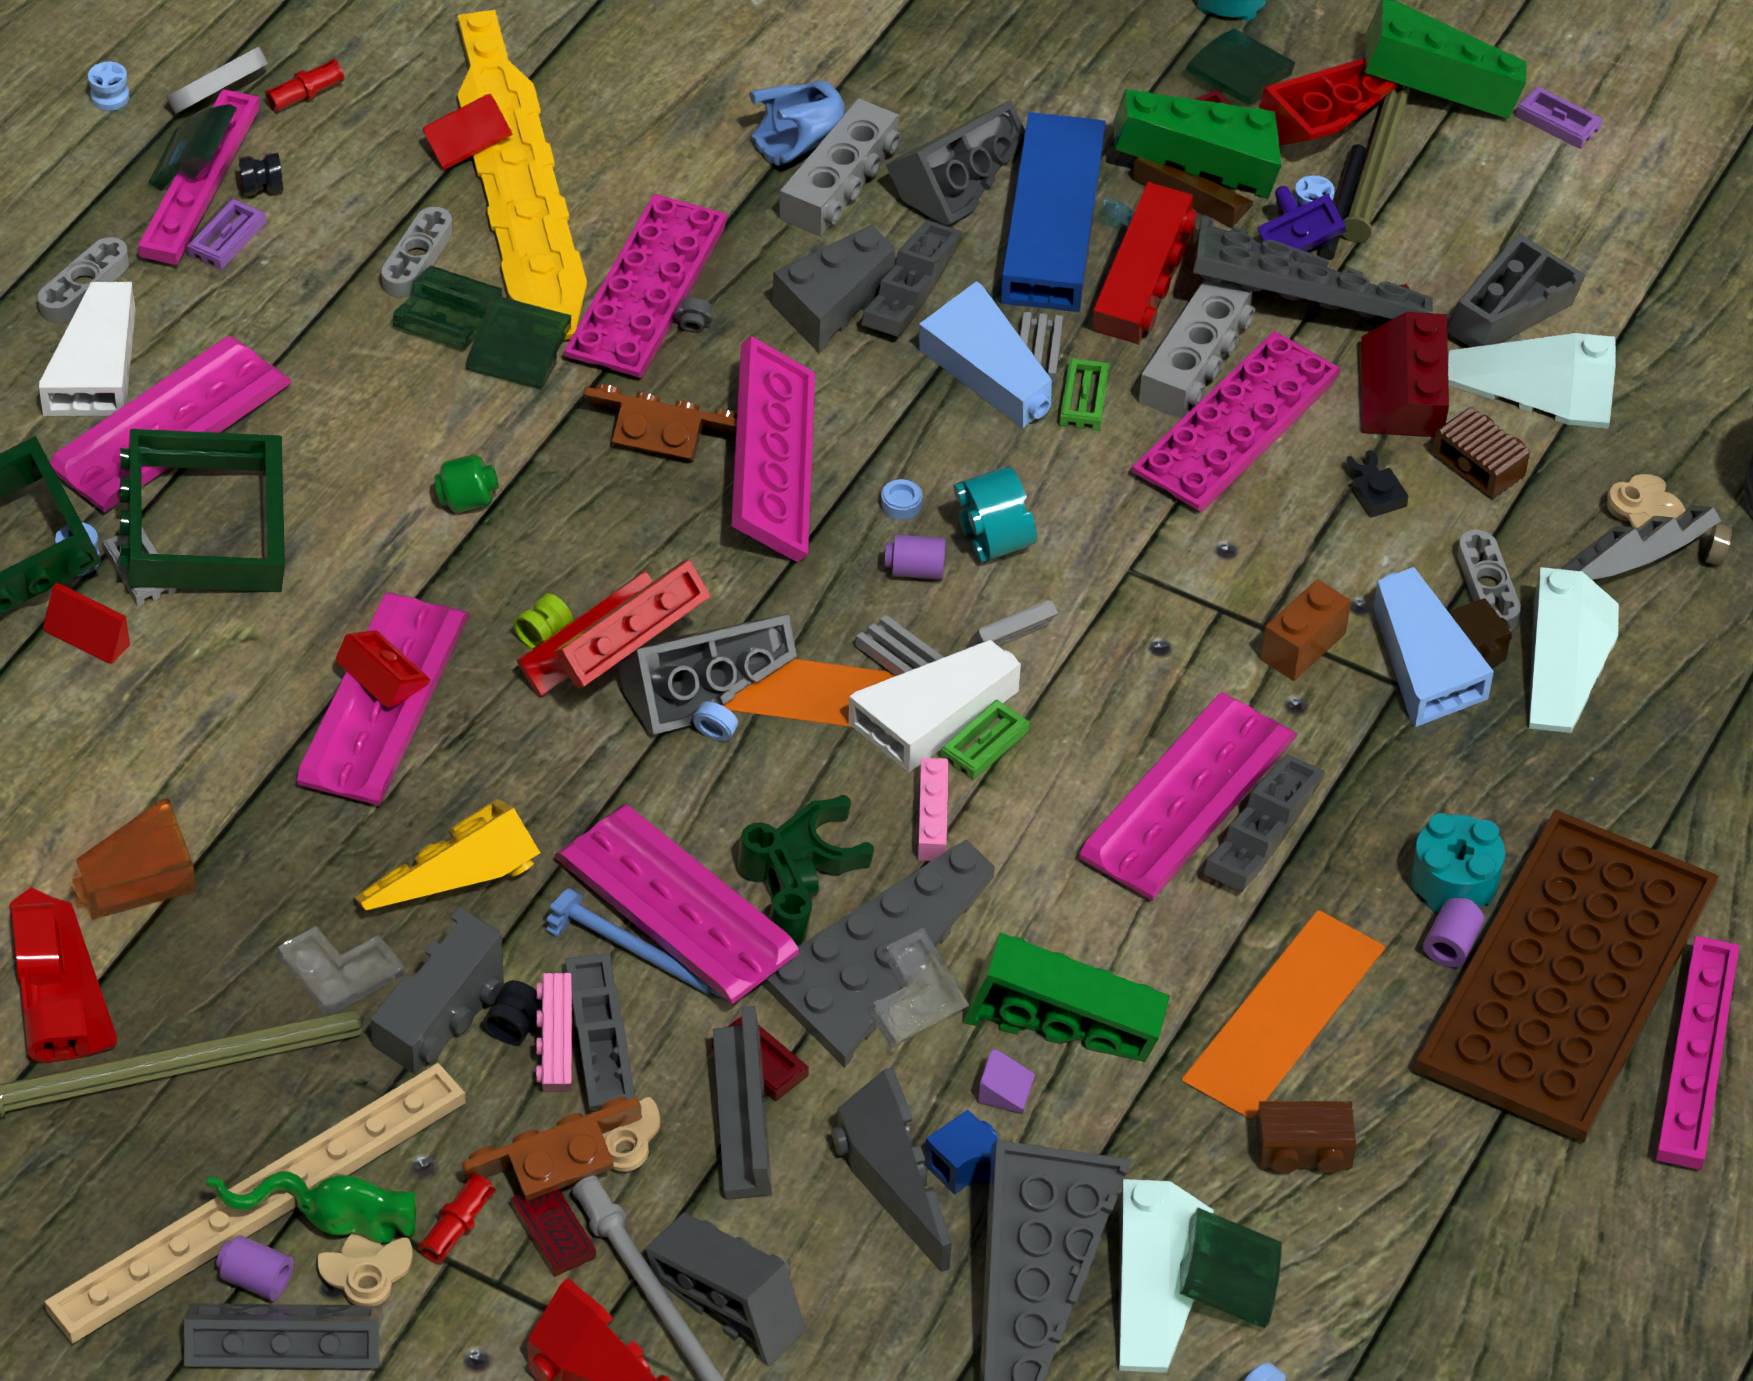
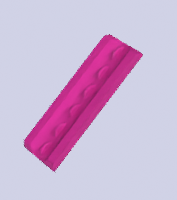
[564,194,727,378]
[1131,331,1340,511]
[50,336,291,512]
[297,592,470,806]
[1079,692,1297,901]
[555,804,799,1004]

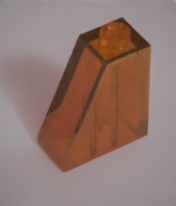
[72,798,196,920]

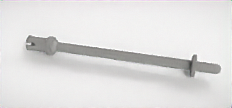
[572,1176,724,1381]

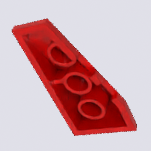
[1258,58,1400,146]
[527,1278,671,1381]

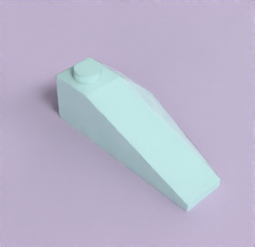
[1448,333,1616,429]
[1529,567,1619,733]
[1119,1179,1214,1373]

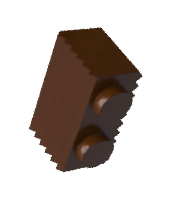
[1432,406,1530,499]
[1256,1101,1356,1173]

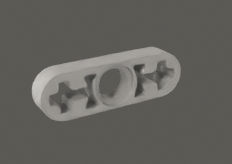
[166,46,268,114]
[381,207,453,298]
[38,237,129,323]
[1457,530,1521,631]

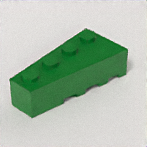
[1365,0,1526,119]
[1113,89,1282,199]
[962,932,1170,1062]

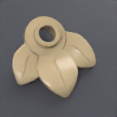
[1607,474,1686,529]
[592,1097,661,1172]
[318,1233,413,1306]

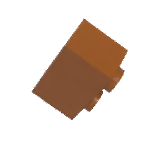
[1261,579,1351,681]

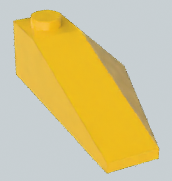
[354,798,540,911]

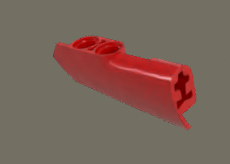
[10,887,117,1063]

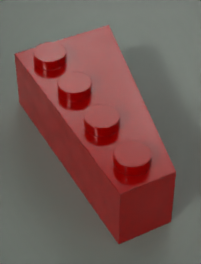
[1093,182,1198,345]

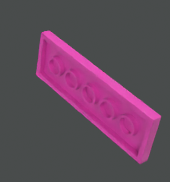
[731,336,815,563]

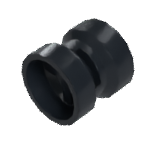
[239,153,283,196]
[484,980,542,1045]

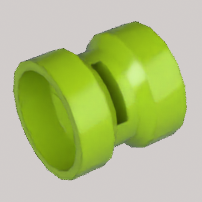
[513,593,573,649]

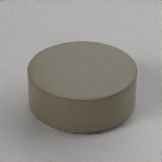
[1704,523,1732,566]

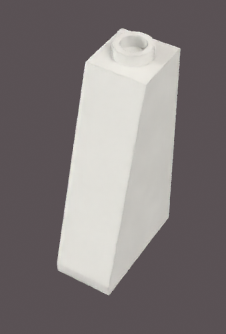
[39,282,135,416]
[848,640,1021,773]

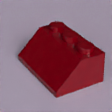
[1361,312,1449,437]

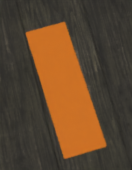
[720,659,895,727]
[1182,910,1386,1119]

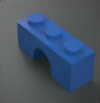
[924,1110,1000,1226]

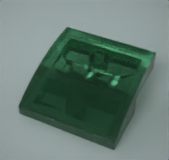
[1186,28,1296,104]
[148,104,237,191]
[392,265,502,350]
[466,295,571,390]
[1180,1207,1282,1328]

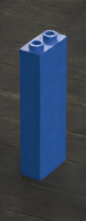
[1001,112,1106,312]

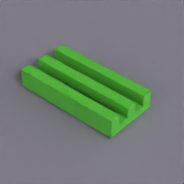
[1060,358,1110,431]
[940,700,1030,780]

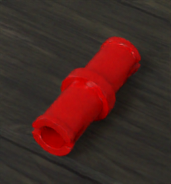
[265,58,345,113]
[418,1174,496,1264]

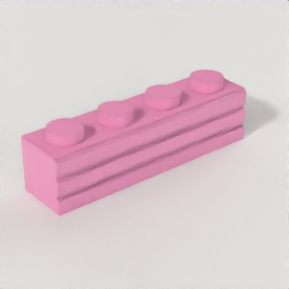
[918,758,948,861]
[537,973,572,1092]

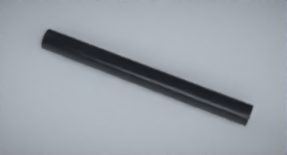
[1319,144,1366,260]

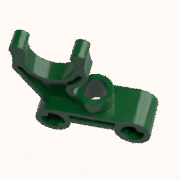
[736,795,874,946]

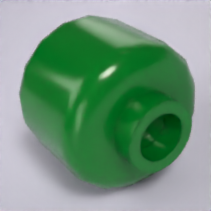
[434,454,499,513]

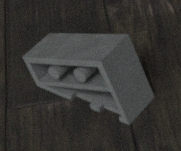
[773,225,895,353]
[1447,233,1586,347]
[371,906,504,1074]
[645,1212,807,1367]

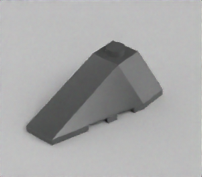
[886,100,1025,226]
[618,614,797,734]
[832,1067,951,1272]

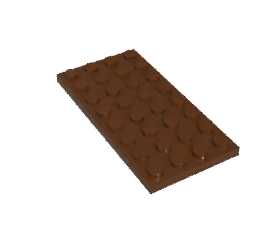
[1415,810,1719,1142]

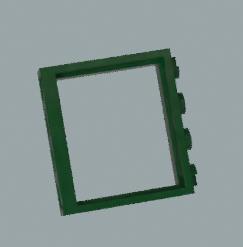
[119,429,285,592]
[0,436,102,614]

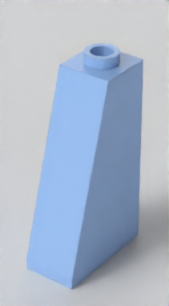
[919,281,1052,428]
[1373,567,1494,727]

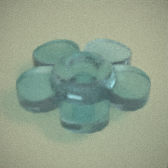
[1103,196,1135,226]

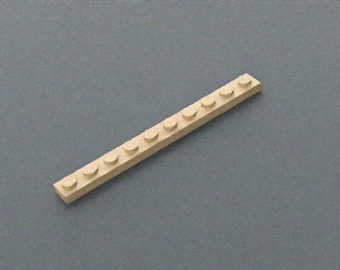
[44,1063,466,1344]

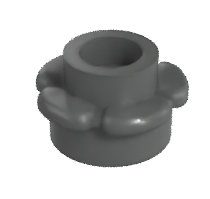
[674,297,714,333]

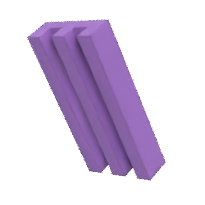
[1516,86,1603,149]
[187,199,266,270]

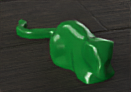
[206,1171,416,1244]

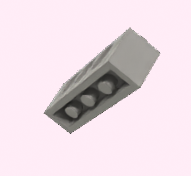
[780,98,901,236]
[1139,279,1255,419]

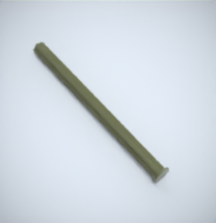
[1342,84,1411,243]
[0,1009,362,1117]

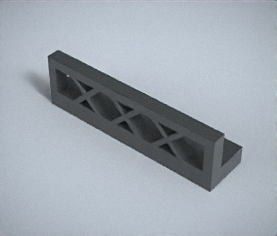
[713,1005,772,1200]
[184,1303,383,1368]

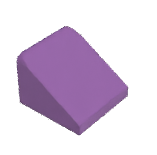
[978,1049,1035,1114]

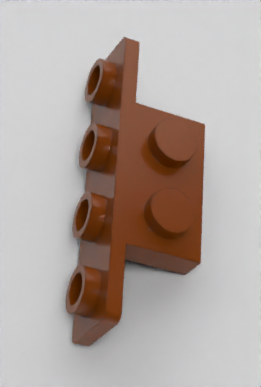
[583,384,737,462]
[462,1097,642,1202]

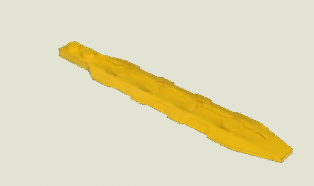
[458,10,587,343]

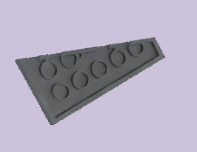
[1193,214,1433,319]
[761,840,995,1068]
[980,1140,1133,1381]

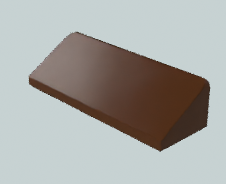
[1133,157,1253,228]

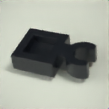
[1345,450,1409,518]

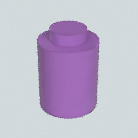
[885,534,946,580]
[1423,898,1485,968]
[216,1235,294,1301]

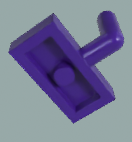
[1257,186,1346,251]

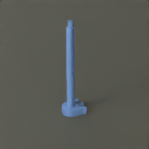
[546,888,723,998]

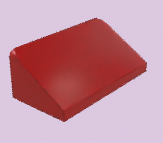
[423,94,513,170]
[44,583,130,664]
[336,630,430,708]

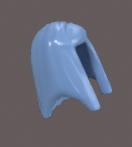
[749,81,846,166]

